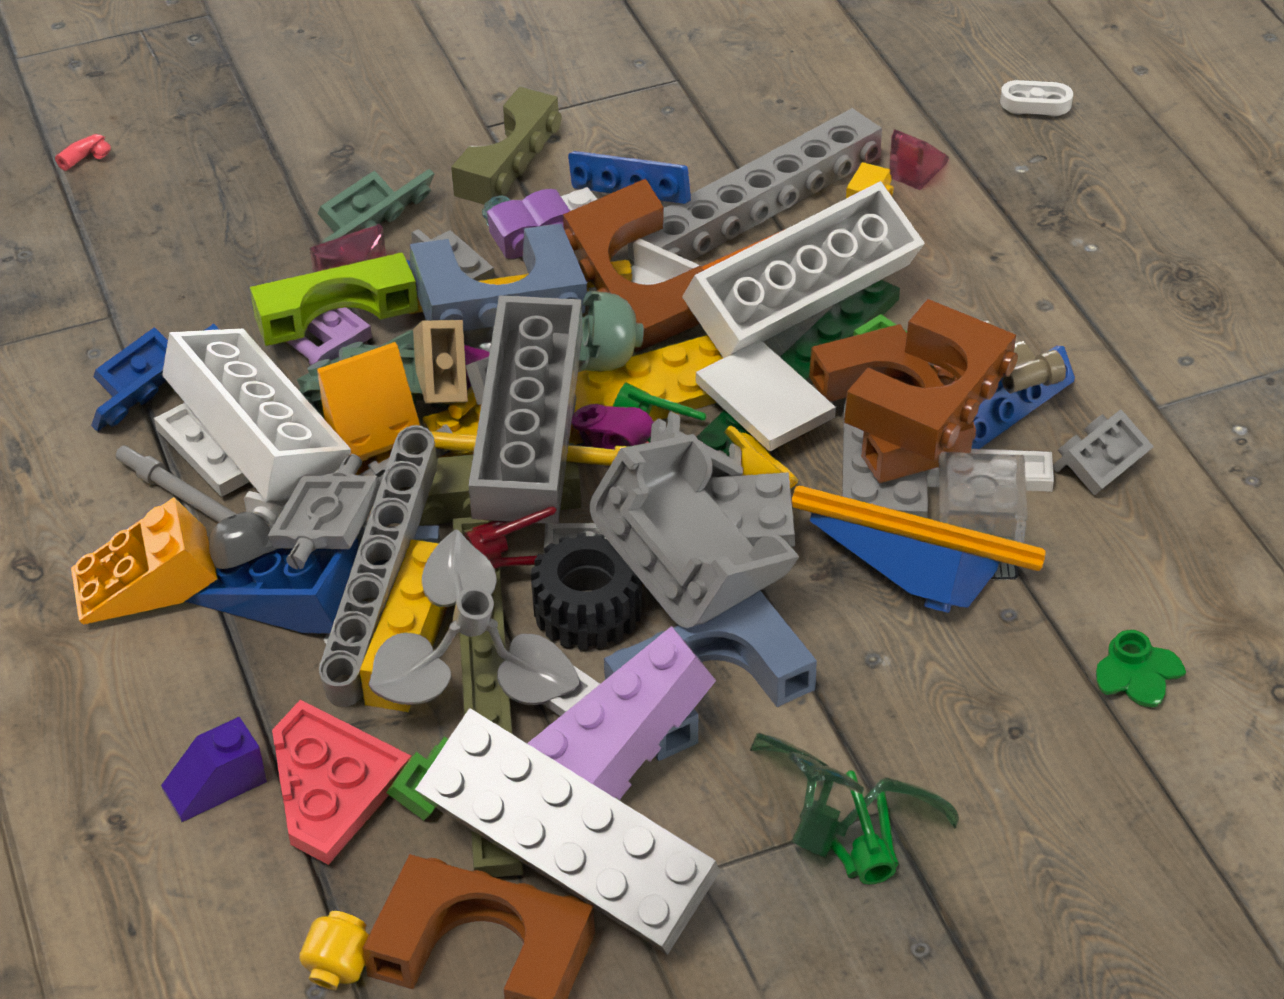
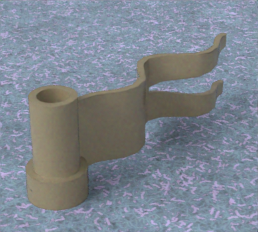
[982,320,1066,393]

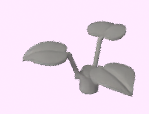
[369,529,579,705]

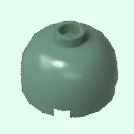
[579,291,644,372]

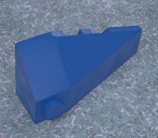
[810,513,1000,613]
[185,537,358,633]

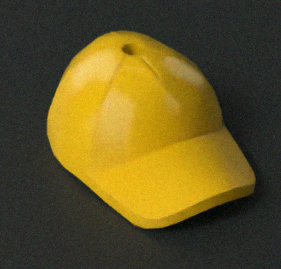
[724,426,799,489]

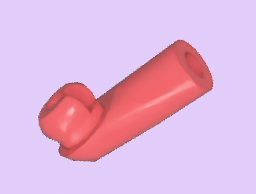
[55,134,111,171]

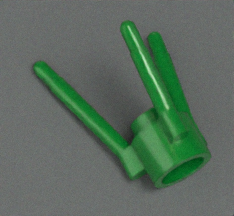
[613,382,707,443]
[816,770,899,885]

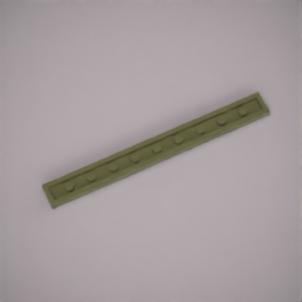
[453,517,523,877]

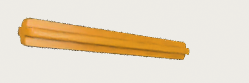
[791,485,1046,571]

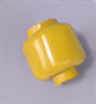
[299,911,369,990]

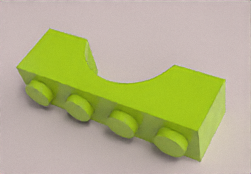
[250,252,418,346]

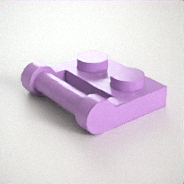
[286,307,372,366]

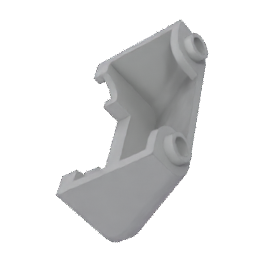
[590,434,799,628]

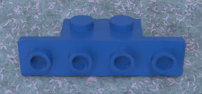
[568,151,691,204]
[91,324,220,432]
[971,346,1075,449]

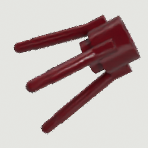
[464,506,557,569]

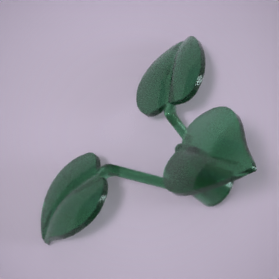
[750,733,959,858]

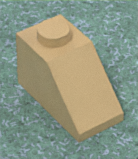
[413,320,468,404]

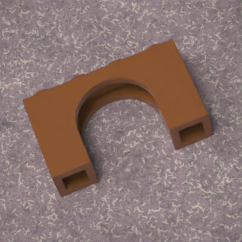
[563,179,704,353]
[844,299,1018,461]
[809,324,976,484]
[363,854,595,999]

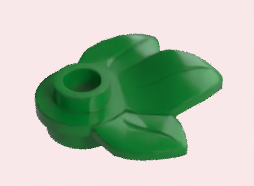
[1096,630,1186,707]

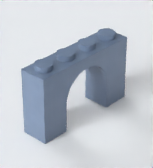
[410,223,587,331]
[604,591,817,761]

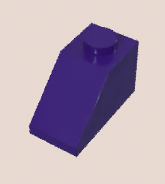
[161,716,267,822]

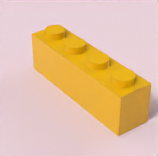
[360,539,447,712]

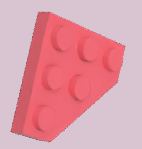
[272,700,412,865]

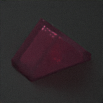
[889,129,949,190]
[310,224,386,273]

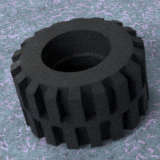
[531,533,643,650]

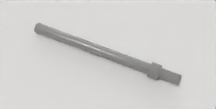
[116,445,290,553]

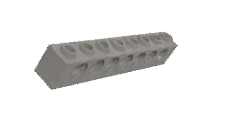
[628,108,882,261]

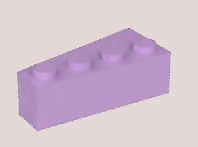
[527,626,716,800]

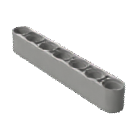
[319,425,438,707]

